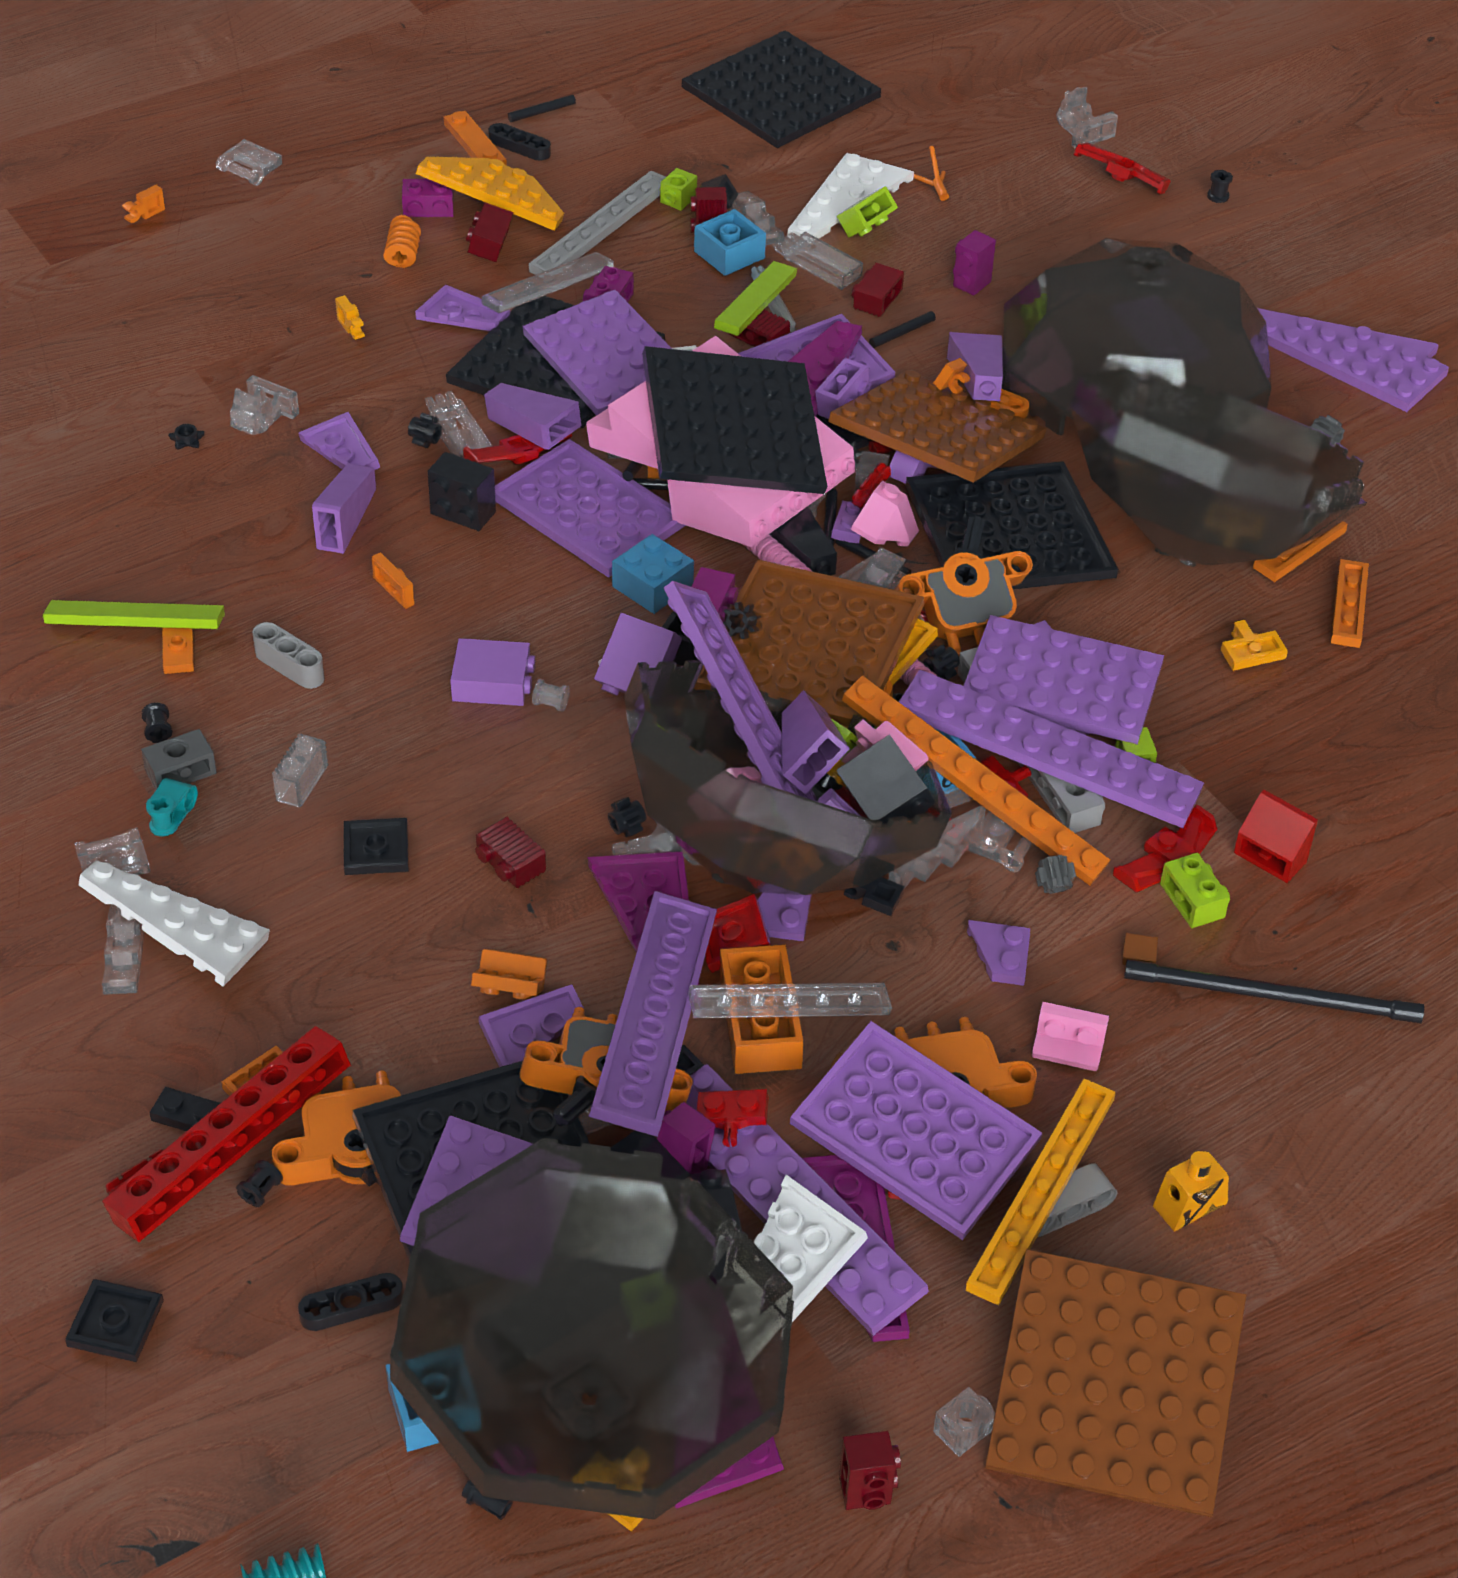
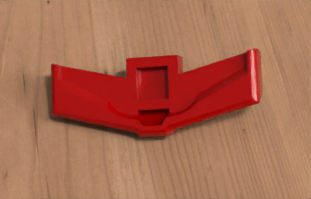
[1074,142,1171,195]
[463,433,572,464]
[1113,805,1217,893]

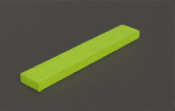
[714,261,797,336]
[43,600,225,629]

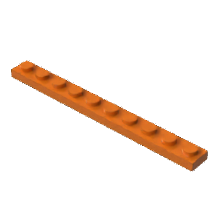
[842,675,1110,886]

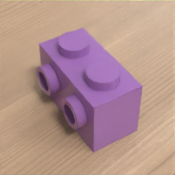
[815,358,871,419]

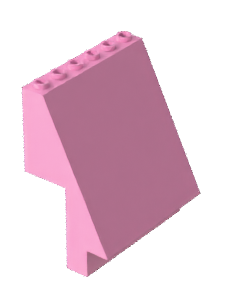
[586,336,855,547]

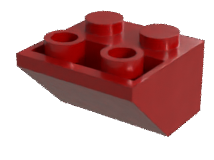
[1234,790,1318,883]

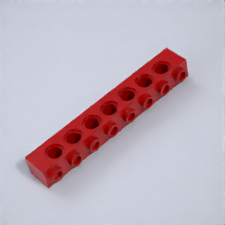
[102,1026,351,1243]

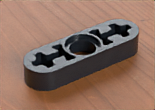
[488,123,551,161]
[298,1273,403,1331]

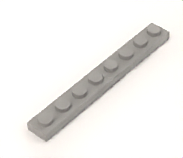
[529,171,665,281]

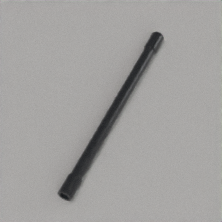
[1124,959,1425,1024]

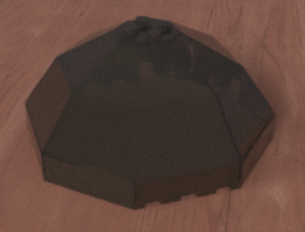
[1001,238,1272,446]
[1070,368,1367,567]
[624,660,952,895]
[390,1138,794,1520]

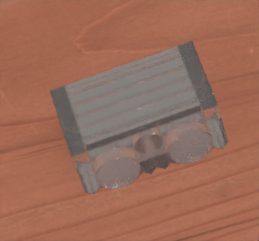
[272,734,329,807]

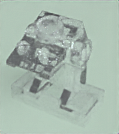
[1056,87,1118,149]
[230,375,299,435]

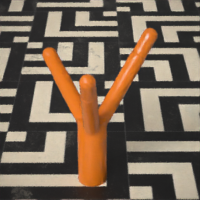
[913,146,949,201]

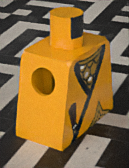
[1153,1151,1229,1232]

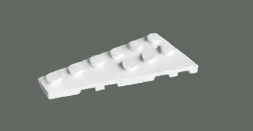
[787,153,914,244]
[79,860,270,987]
[728,1175,868,1368]

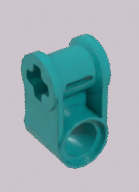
[146,778,198,837]

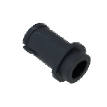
[462,1476,514,1520]

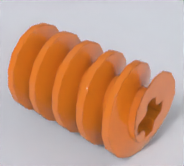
[383,214,421,268]

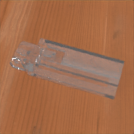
[773,232,863,290]
[425,391,493,458]

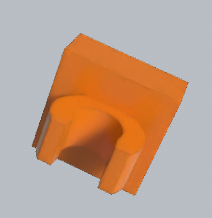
[933,358,970,394]

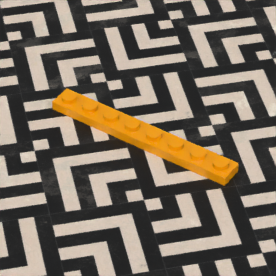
[965,1079,1116,1306]

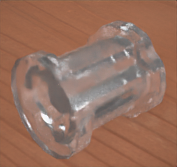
[532,679,570,712]

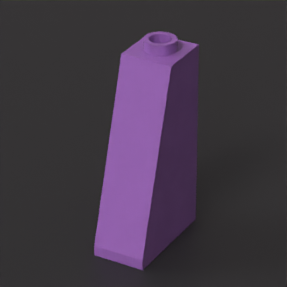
[947,332,1003,401]
[484,383,582,450]
[312,463,376,554]
[782,690,850,795]

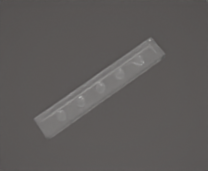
[482,252,614,313]
[688,983,892,1018]

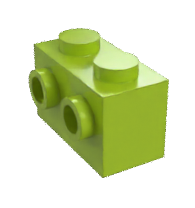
[837,186,898,238]
[1160,852,1230,929]

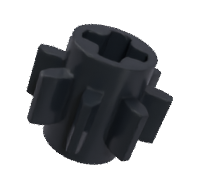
[408,412,442,448]
[723,602,761,639]
[923,643,960,680]
[608,797,647,838]

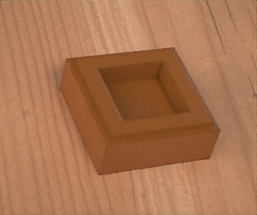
[1122,933,1158,965]

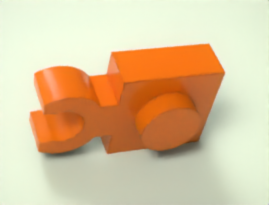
[122,185,165,223]

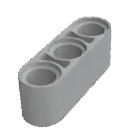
[252,622,325,689]
[1038,1163,1118,1237]

